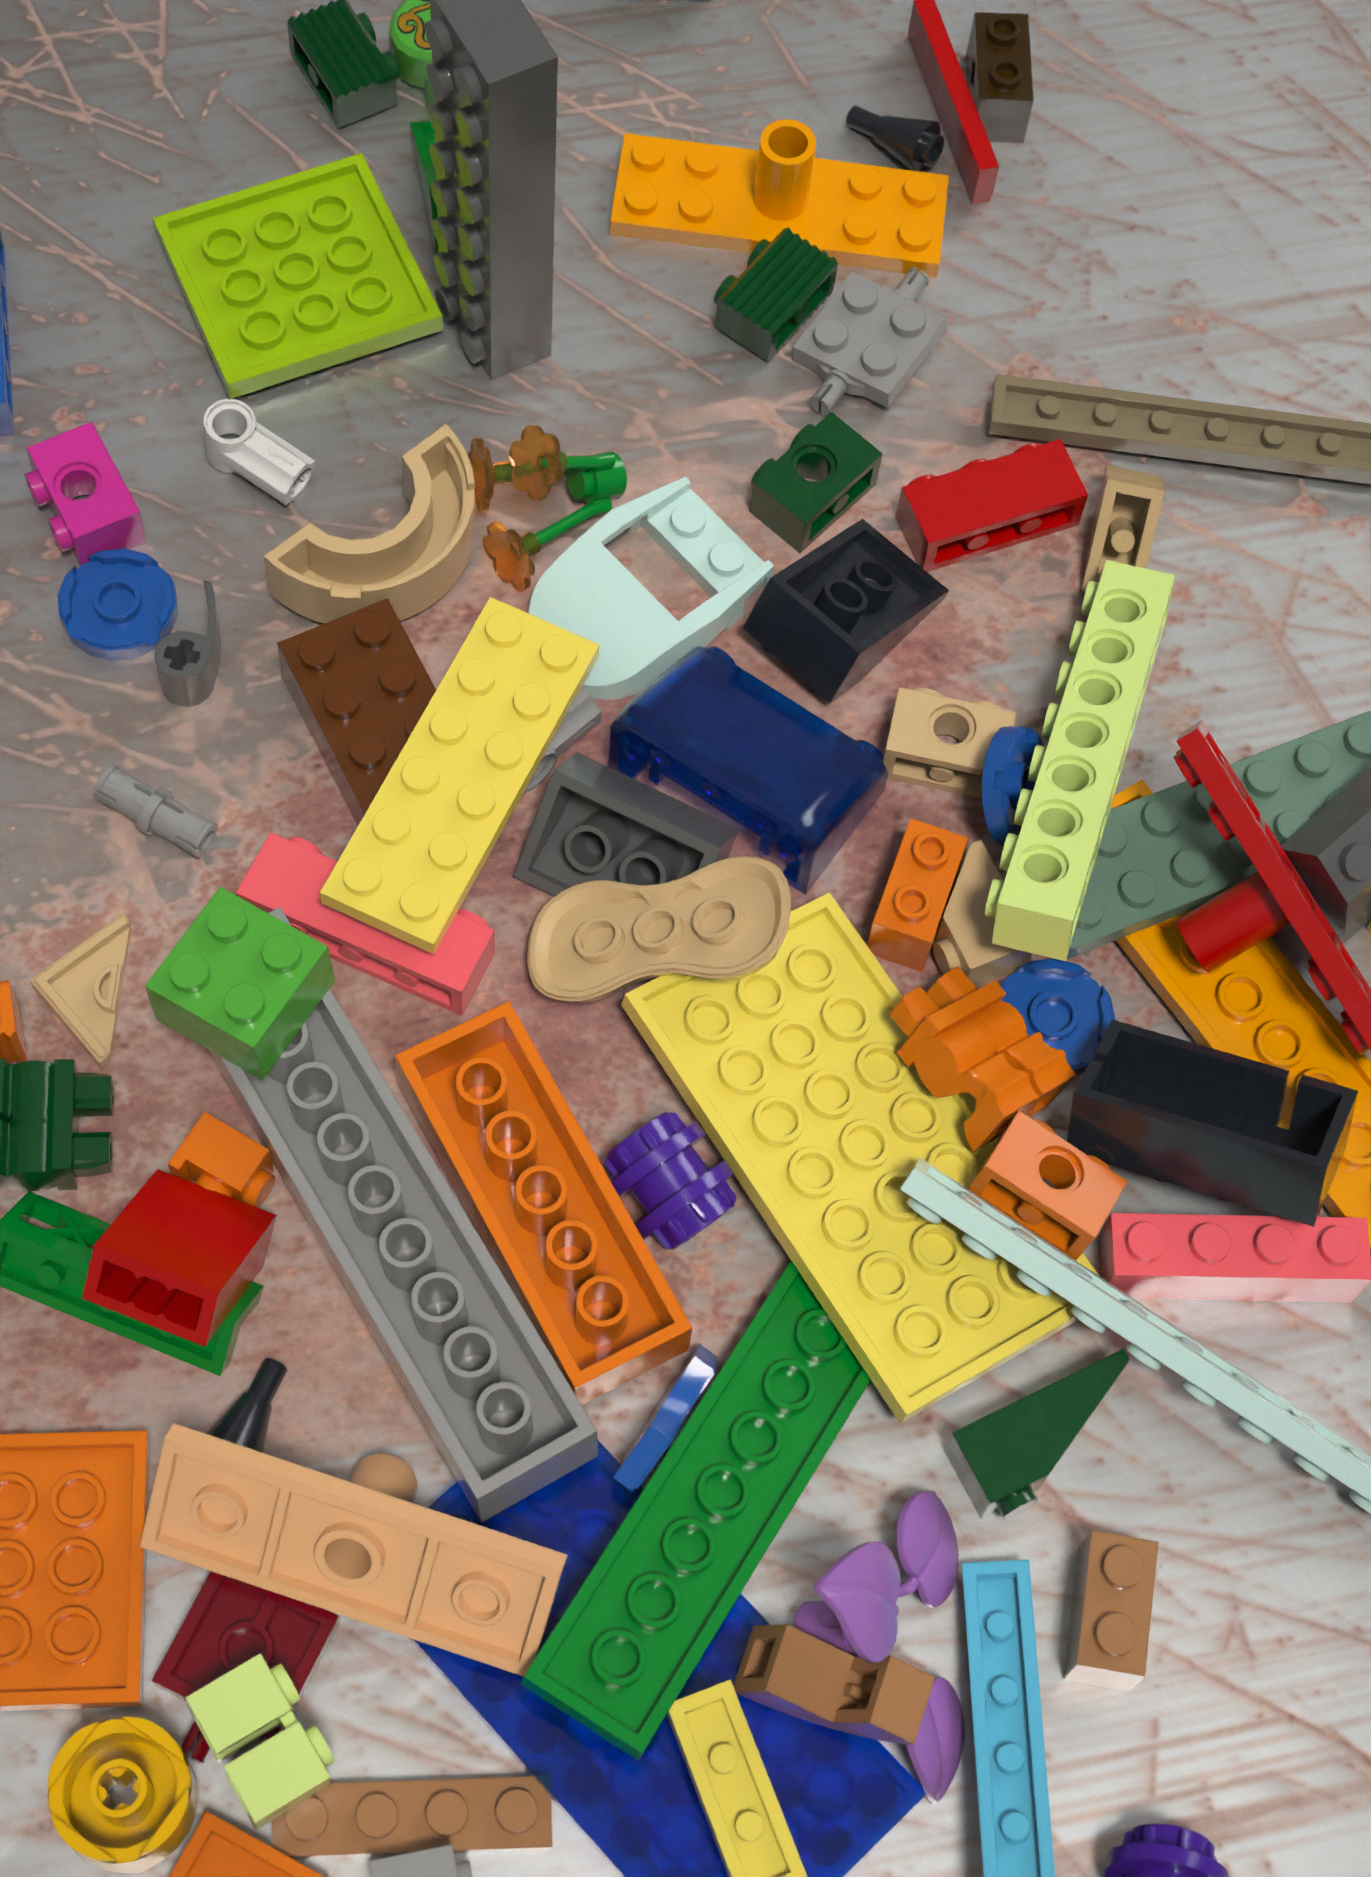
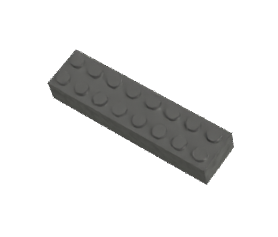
[425,0,558,381]

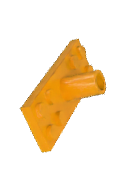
[610,119,949,278]

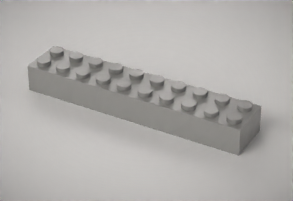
[208,907,598,1523]

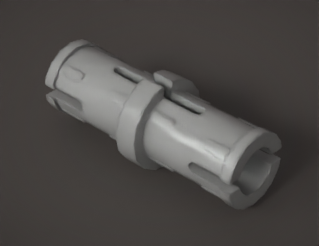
[93,764,218,858]

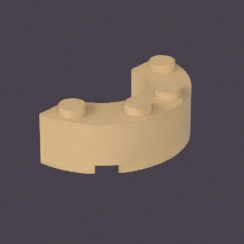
[264,424,475,624]

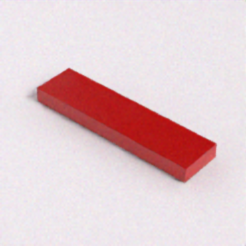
[907,0,999,205]

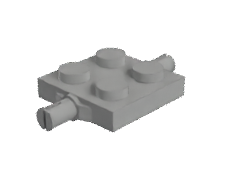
[793,267,947,415]

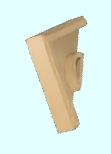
[30,913,132,1071]

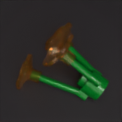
[468,425,627,591]

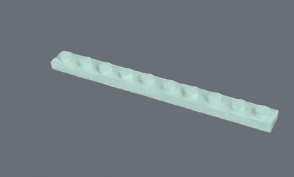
[900,1158,1371,1514]

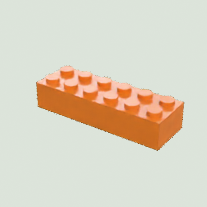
[395,1001,693,1405]

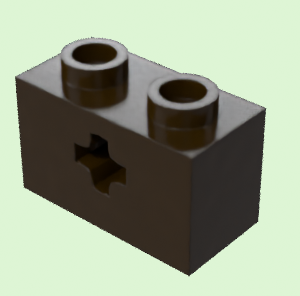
[966,12,1034,143]

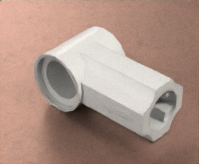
[203,399,316,505]

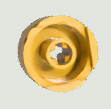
[47,1717,199,1873]

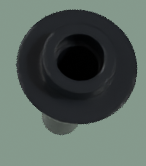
[846,105,944,172]
[206,1358,287,1453]

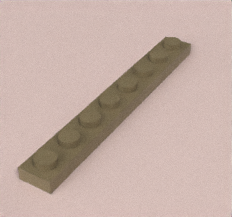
[988,374,1371,484]

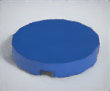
[58,548,178,661]
[982,726,1045,846]
[1000,958,1116,1076]

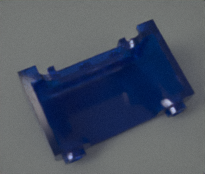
[608,646,888,895]

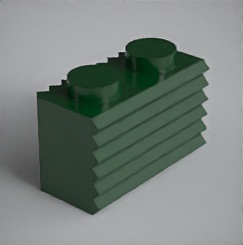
[287,0,401,128]
[714,228,838,362]

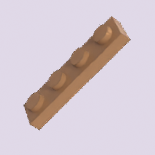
[272,1776,552,1859]

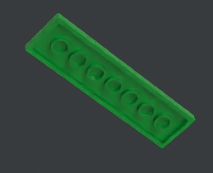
[521,1261,871,1761]

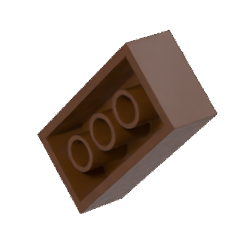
[277,598,436,826]

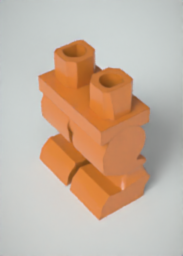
[889,967,1077,1153]

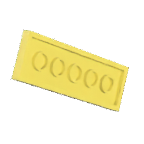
[320,597,600,954]

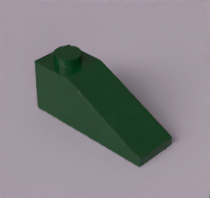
[943,1348,1130,1519]

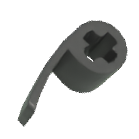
[154,580,221,707]

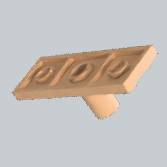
[140,1423,567,1676]

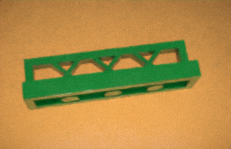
[0,1191,264,1376]

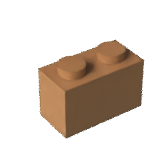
[1063,1530,1159,1691]

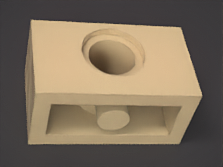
[879,687,1016,799]

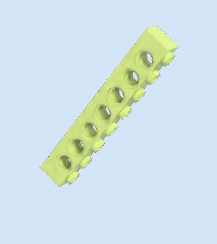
[985,560,1175,961]

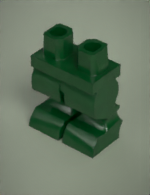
[0,1059,114,1192]

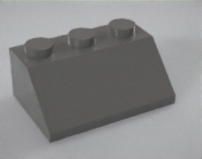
[513,752,739,896]
[1281,767,1371,943]

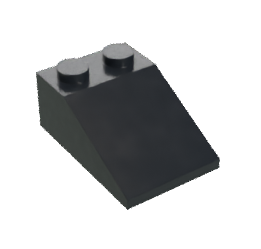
[742,518,949,703]

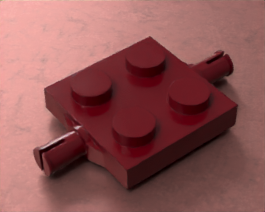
[152,1571,340,1765]

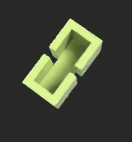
[186,1653,335,1830]

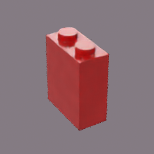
[82,1169,277,1347]

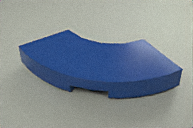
[613,1343,718,1491]

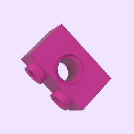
[24,421,146,566]

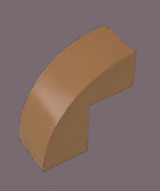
[733,1624,935,1744]

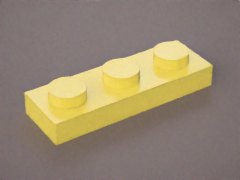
[667,1679,807,1877]

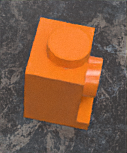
[168,1111,275,1208]

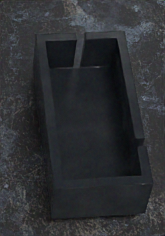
[1067,1019,1358,1227]

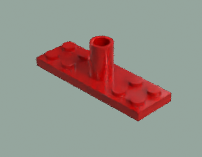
[1173,720,1371,1055]

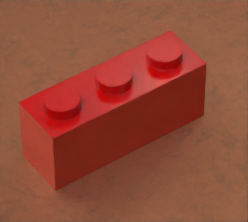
[895,439,1088,572]

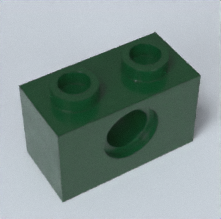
[749,412,883,554]

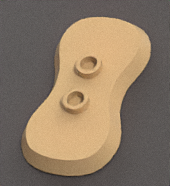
[527,856,791,1003]

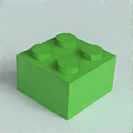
[145,887,335,1081]

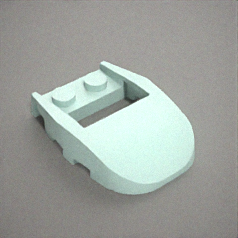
[527,477,774,700]

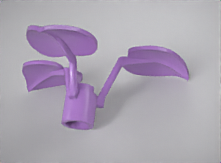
[794,1491,965,1804]

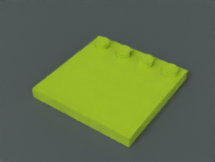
[152,153,443,399]

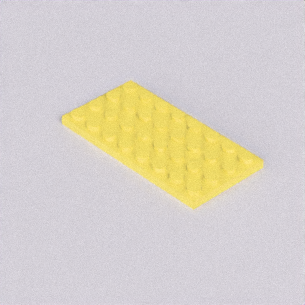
[621,892,1098,1424]

